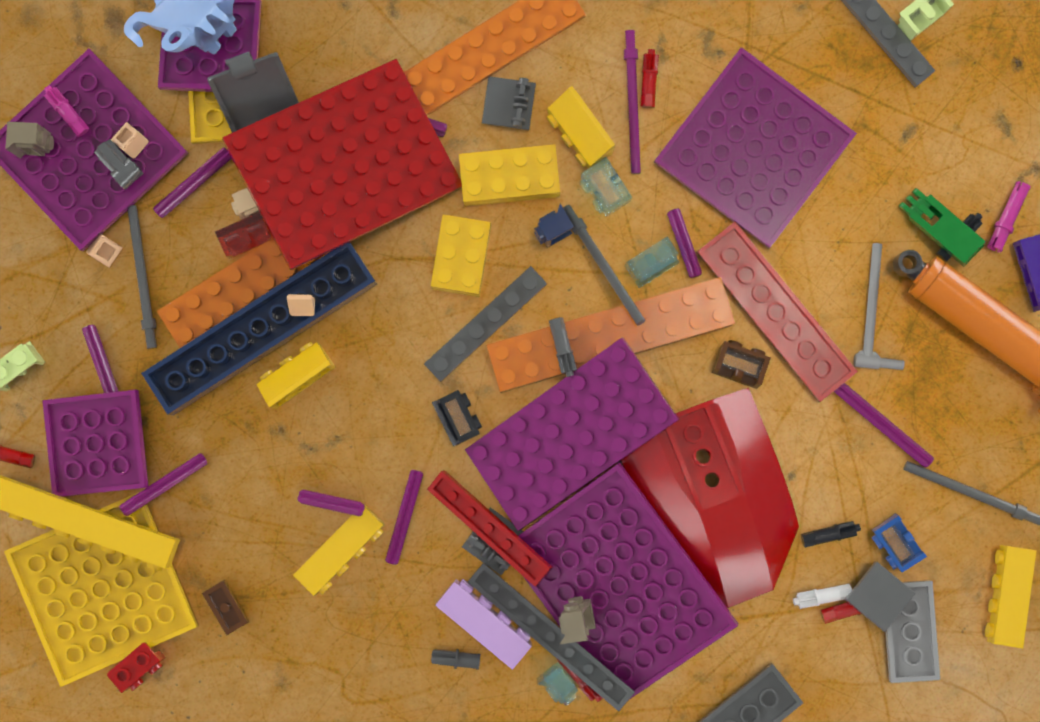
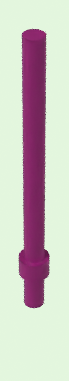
[624,30,641,174]

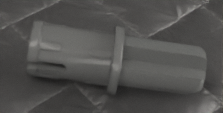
[431,649,481,670]

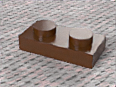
[202,580,249,636]

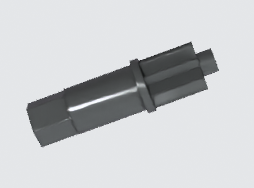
[549,317,577,377]

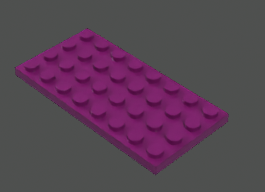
[465,338,680,531]

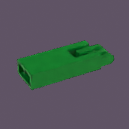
[899,188,986,267]

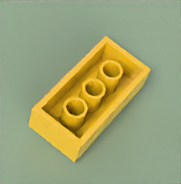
[459,144,560,206]

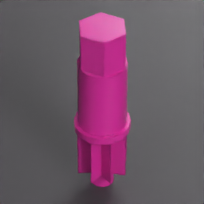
[44,85,89,137]

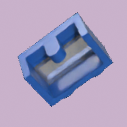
[871,513,927,573]

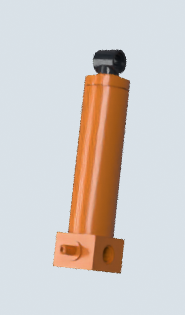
[893,250,1040,414]

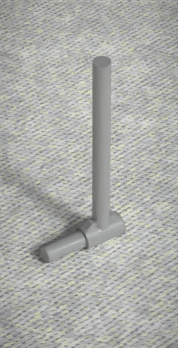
[854,243,904,370]

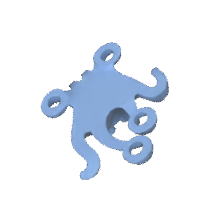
[124,0,237,54]

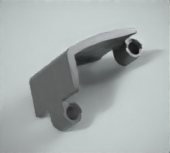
[207,52,299,133]

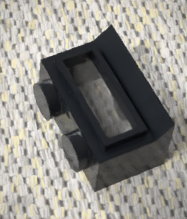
[432,390,482,447]

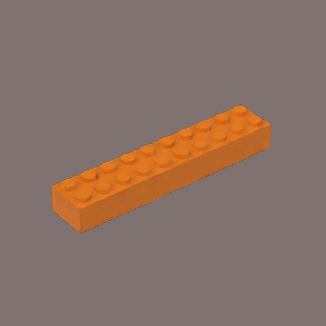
[486,277,735,393]

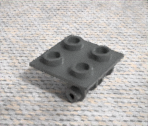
[482,76,536,130]
[462,507,523,575]

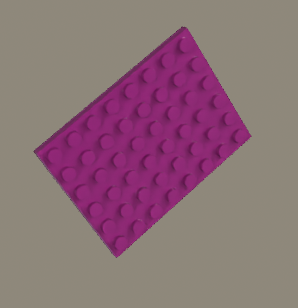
[518,462,739,699]

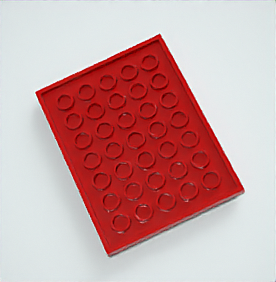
[222,58,462,270]

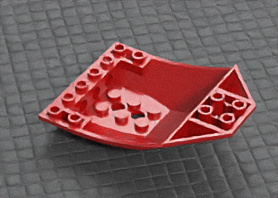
[621,387,799,608]

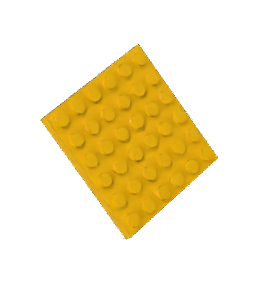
[4,492,198,687]

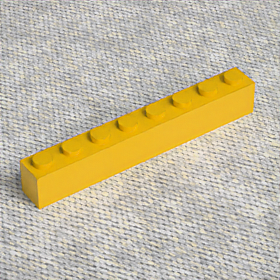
[0,475,180,571]

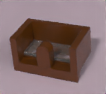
[711,340,771,389]

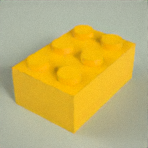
[431,214,491,297]

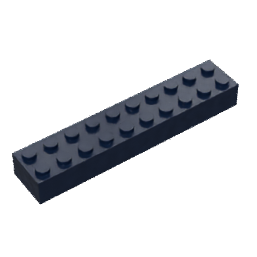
[141,242,377,416]

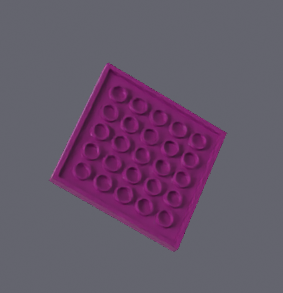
[654,47,857,248]
[0,48,189,252]

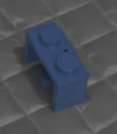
[534,203,574,248]

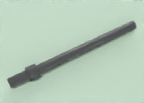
[127,205,157,349]
[563,205,645,326]
[904,461,1040,525]

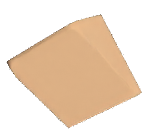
[111,122,149,159]
[86,234,122,267]
[287,294,315,316]

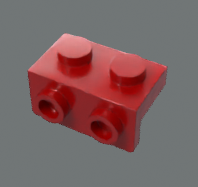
[107,642,166,693]

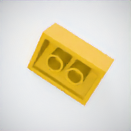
[547,86,615,170]
[256,342,336,409]

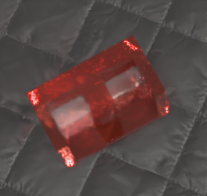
[215,212,273,259]

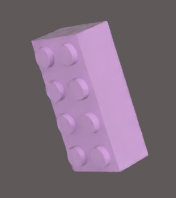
[435,579,532,670]

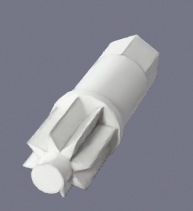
[793,584,852,609]

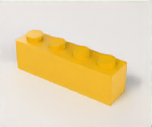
[293,504,385,596]
[985,545,1037,649]

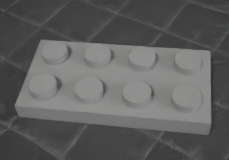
[885,580,940,683]

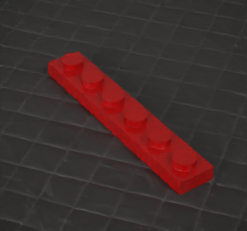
[427,470,553,587]

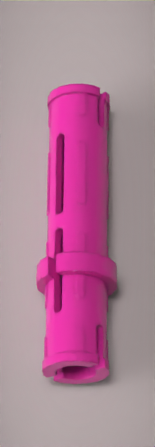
[987,181,1031,253]

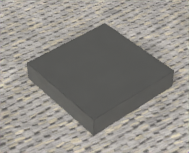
[844,562,916,632]

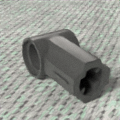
[94,139,143,190]

